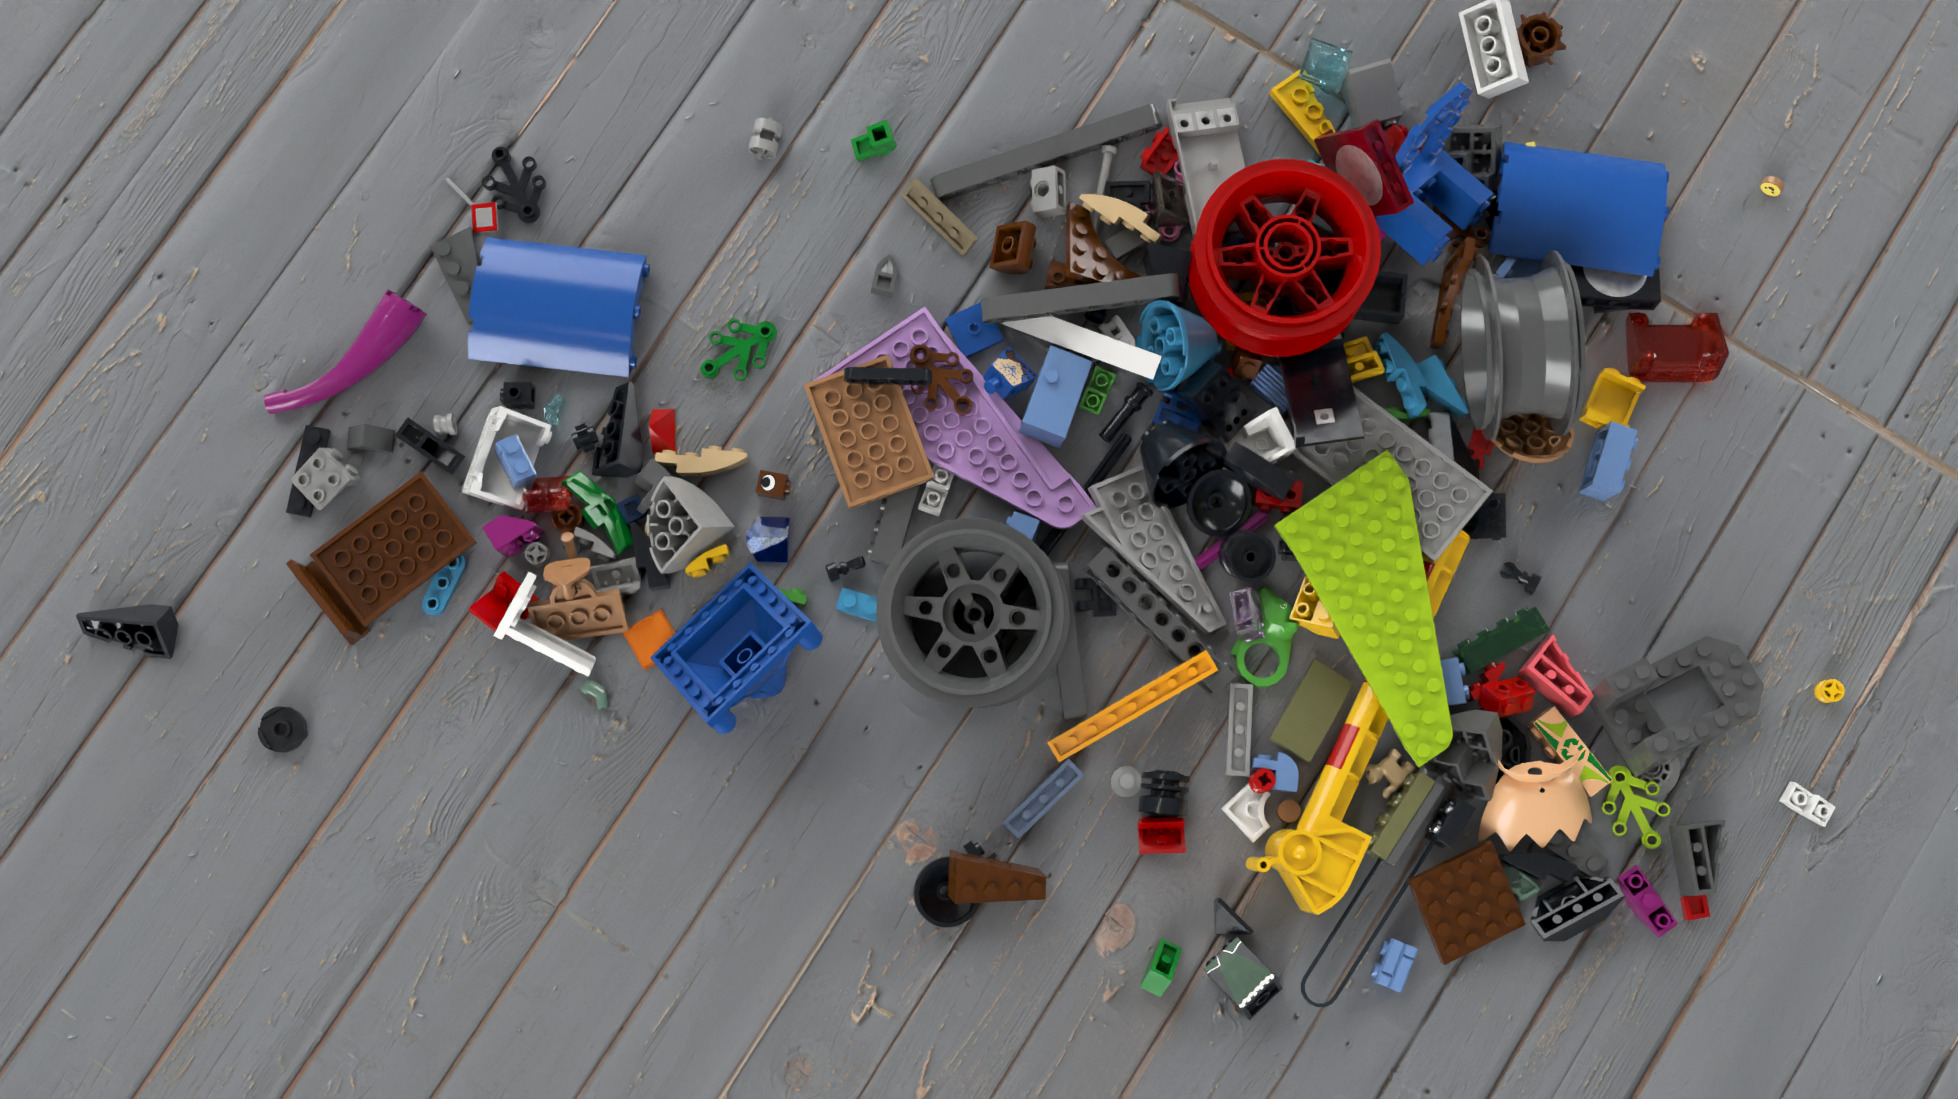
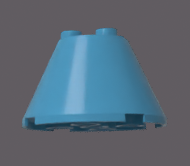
[1136,300,1221,391]

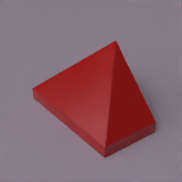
[649,409,676,454]

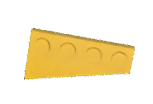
[1268,68,1335,156]

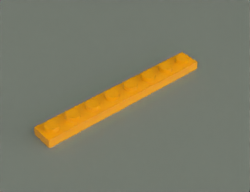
[1047,650,1218,762]

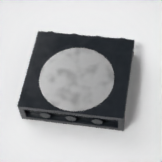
[1570,265,1661,311]

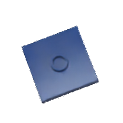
[945,302,1004,358]

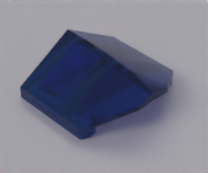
[746,517,790,563]

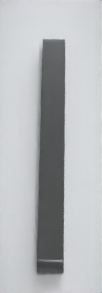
[930,104,1163,201]

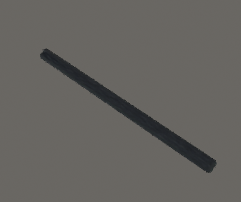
[986,433,1132,627]

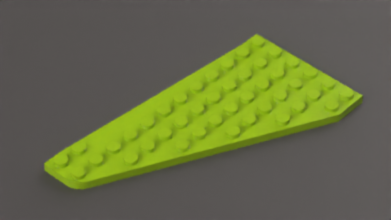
[1274,450,1453,767]

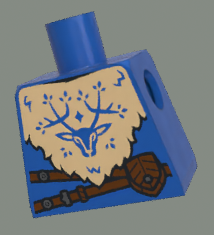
[983,346,1038,399]

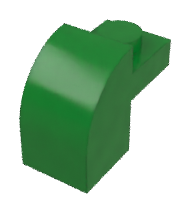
[851,119,897,162]

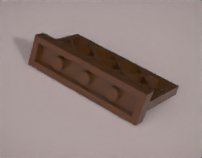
[286,559,371,645]

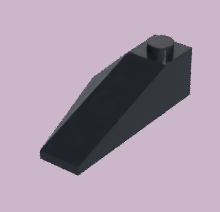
[592,381,643,478]
[1426,410,1480,480]
[76,604,178,659]

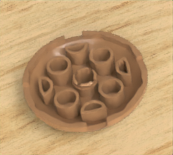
[1492,413,1574,463]

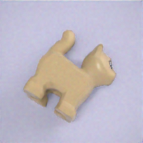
[1365,749,1416,798]

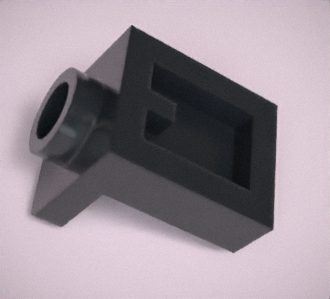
[963,841,998,859]

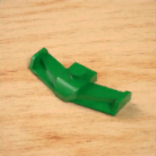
[561,470,633,556]

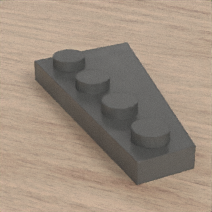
[430,227,479,325]
[1526,790,1609,877]

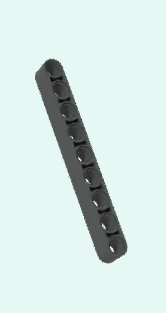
[981,273,1180,324]

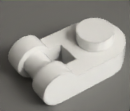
[1098,315,1135,346]

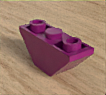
[1617,865,1678,937]

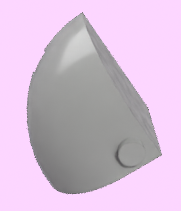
[646,476,735,574]

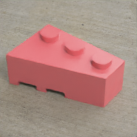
[1517,635,1594,718]

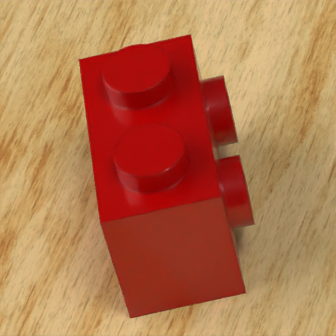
[1252,480,1303,514]
[1478,677,1536,718]

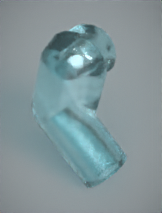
[543,393,566,426]

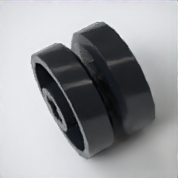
[1218,529,1276,582]

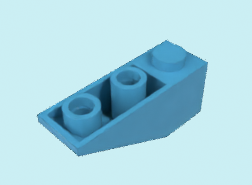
[1417,354,1469,419]

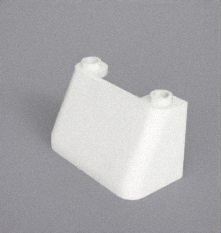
[462,406,552,511]

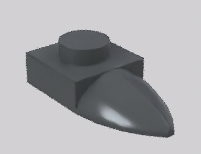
[870,255,897,298]

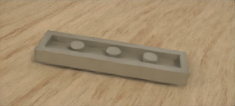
[901,178,979,256]

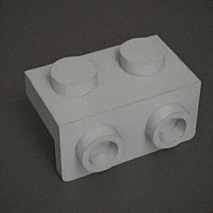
[591,557,642,595]

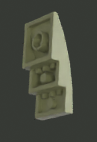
[1269,659,1354,763]

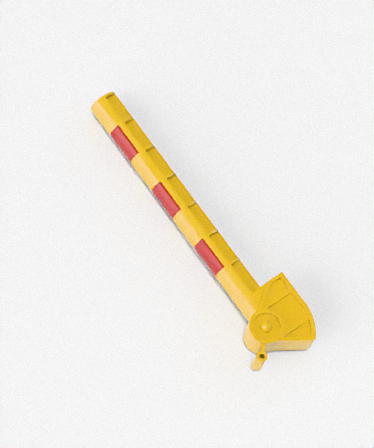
[1246,530,1470,915]

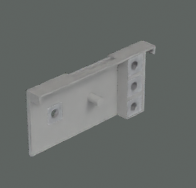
[1165,98,1259,238]

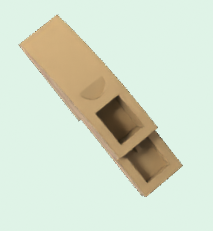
[1079,194,1163,244]
[655,446,749,477]

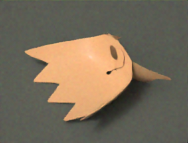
[1478,746,1592,852]

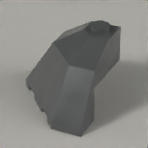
[1423,124,1502,192]
[1428,709,1502,801]

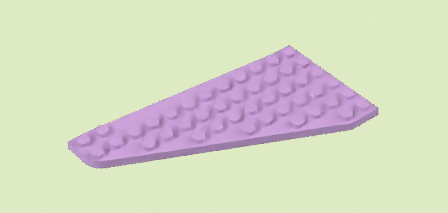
[814,307,1097,530]

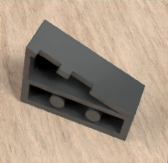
[1669,820,1725,896]

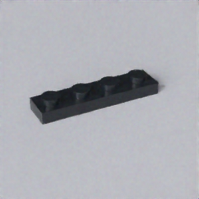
[286,425,331,518]

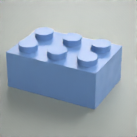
[1578,421,1638,501]

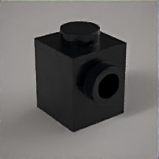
[500,382,535,409]

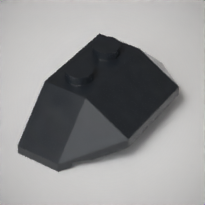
[1530,875,1625,941]

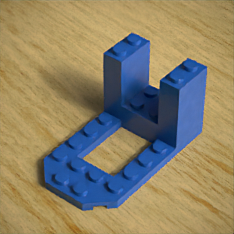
[1374,82,1494,266]

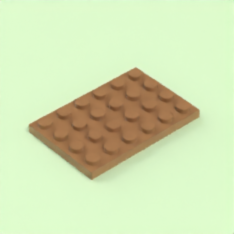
[803,354,935,510]

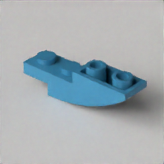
[1374,332,1428,418]

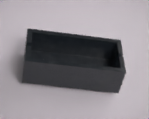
[1317,269,1408,325]

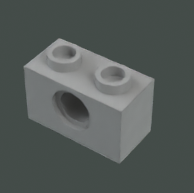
[1030,165,1067,218]

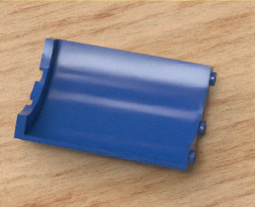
[1488,141,1669,277]
[468,237,650,377]

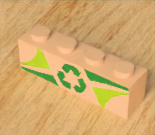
[1527,706,1613,797]

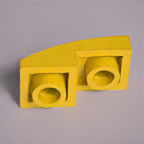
[685,544,731,578]

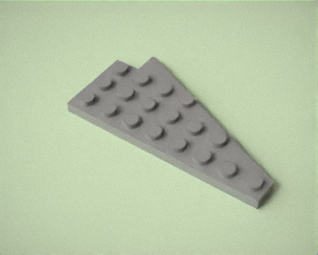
[1080,465,1227,635]

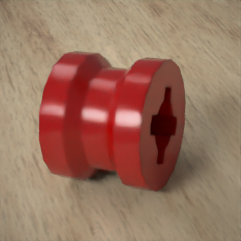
[1249,768,1276,794]

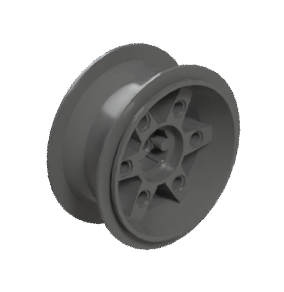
[1460,250,1586,441]
[876,518,1070,708]

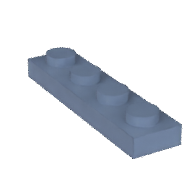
[1002,758,1084,839]

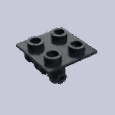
[1462,493,1506,540]

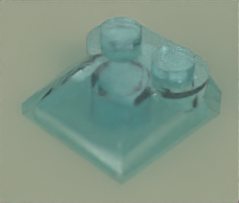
[1298,37,1353,94]

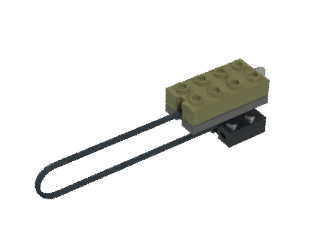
[1301,765,1476,1007]

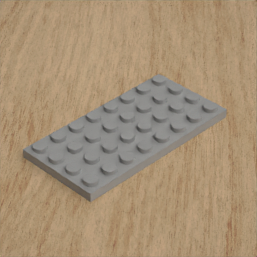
[1292,386,1493,563]

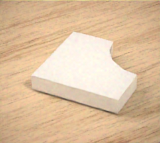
[1221,782,1270,843]

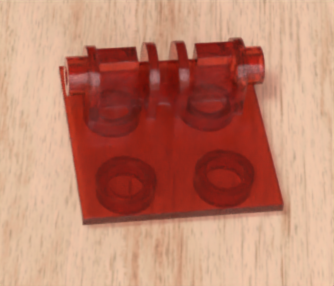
[522,476,573,513]

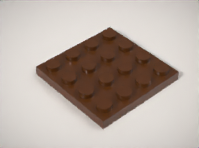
[1407,840,1526,965]

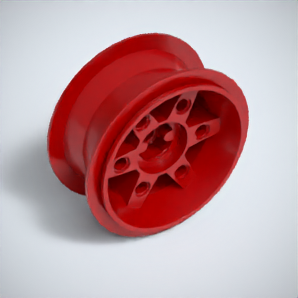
[1188,159,1381,357]

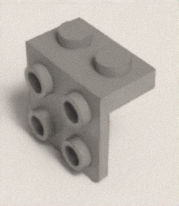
[291,447,362,510]

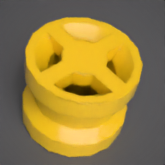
[1814,679,1845,703]

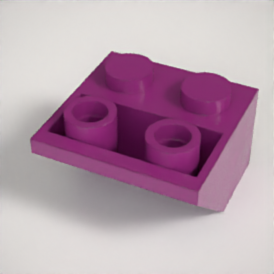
[482,515,545,557]

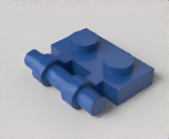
[1152,390,1201,431]

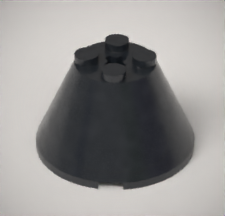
[1140,420,1227,509]

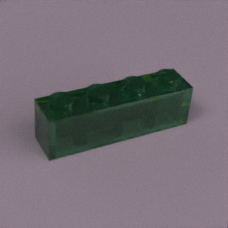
[1453,606,1550,675]

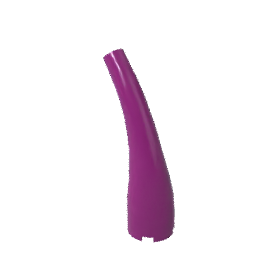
[264,289,427,414]

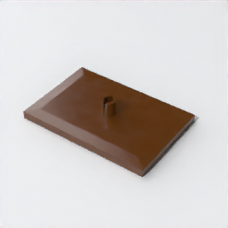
[310,471,477,627]

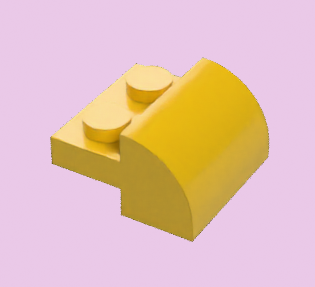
[1344,336,1385,383]

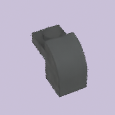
[634,459,671,515]

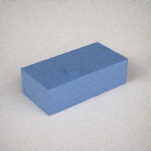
[1018,346,1093,448]

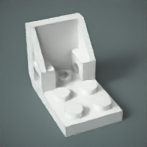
[1221,407,1296,478]

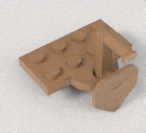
[527,532,629,641]

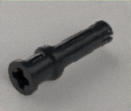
[1098,381,1154,444]

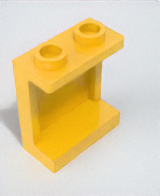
[1578,368,1646,429]

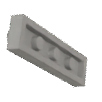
[1225,683,1253,777]

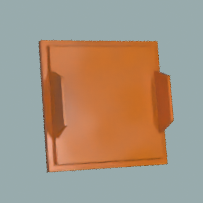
[622,609,675,671]

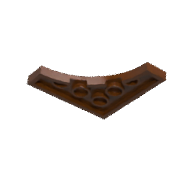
[1066,202,1142,284]
[1429,237,1478,349]

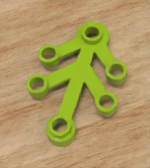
[1601,765,1670,849]

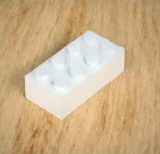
[1459,0,1529,99]

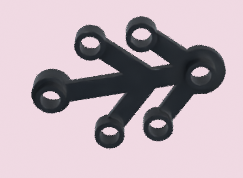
[482,146,546,223]

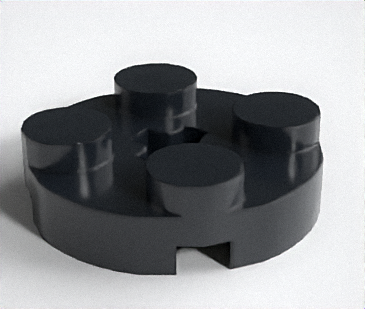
[258,706,308,753]

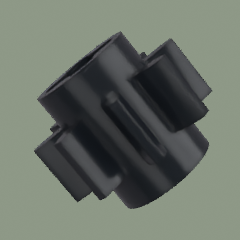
[571,423,599,453]

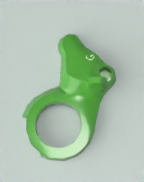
[1230,587,1300,688]

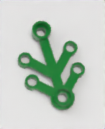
[701,318,777,382]

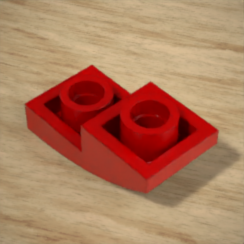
[1467,661,1506,702]

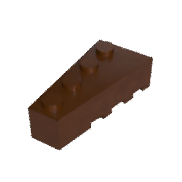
[948,850,1047,904]

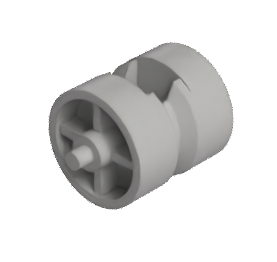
[748,117,783,160]

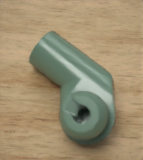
[581,680,609,710]

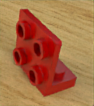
[469,571,539,638]

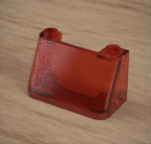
[1626,312,1729,383]

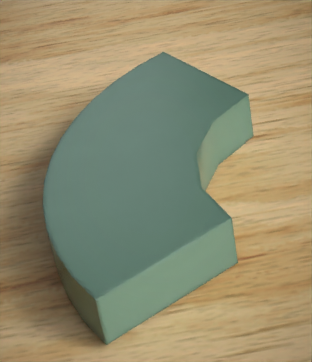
[1502,866,1541,902]

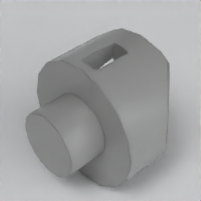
[1110,766,1142,798]

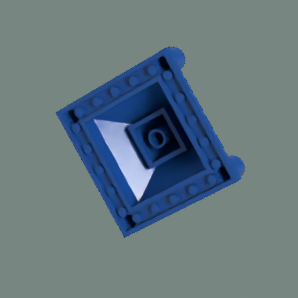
[650,563,823,734]

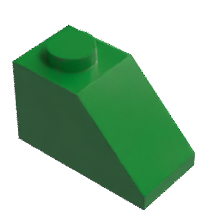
[1140,938,1182,997]

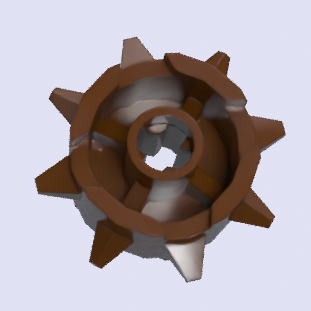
[1516,12,1566,68]

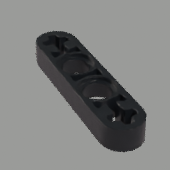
[844,367,932,385]

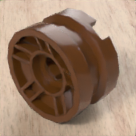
[550,501,585,534]

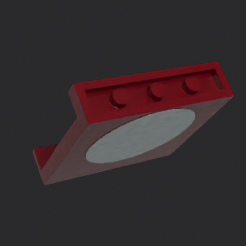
[1314,119,1414,217]

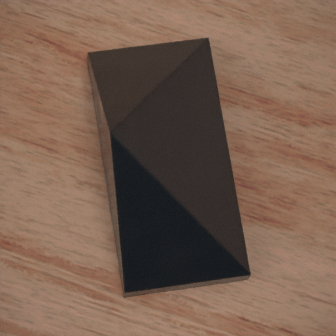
[1214,897,1254,934]

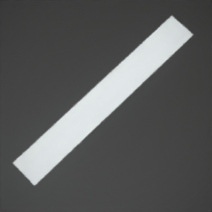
[1000,316,1162,380]

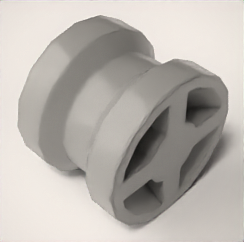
[433,413,457,437]
[525,542,551,567]

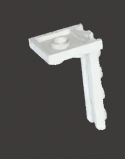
[493,572,596,676]

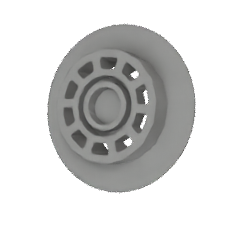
[1616,753,1680,799]

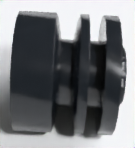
[1138,770,1190,816]

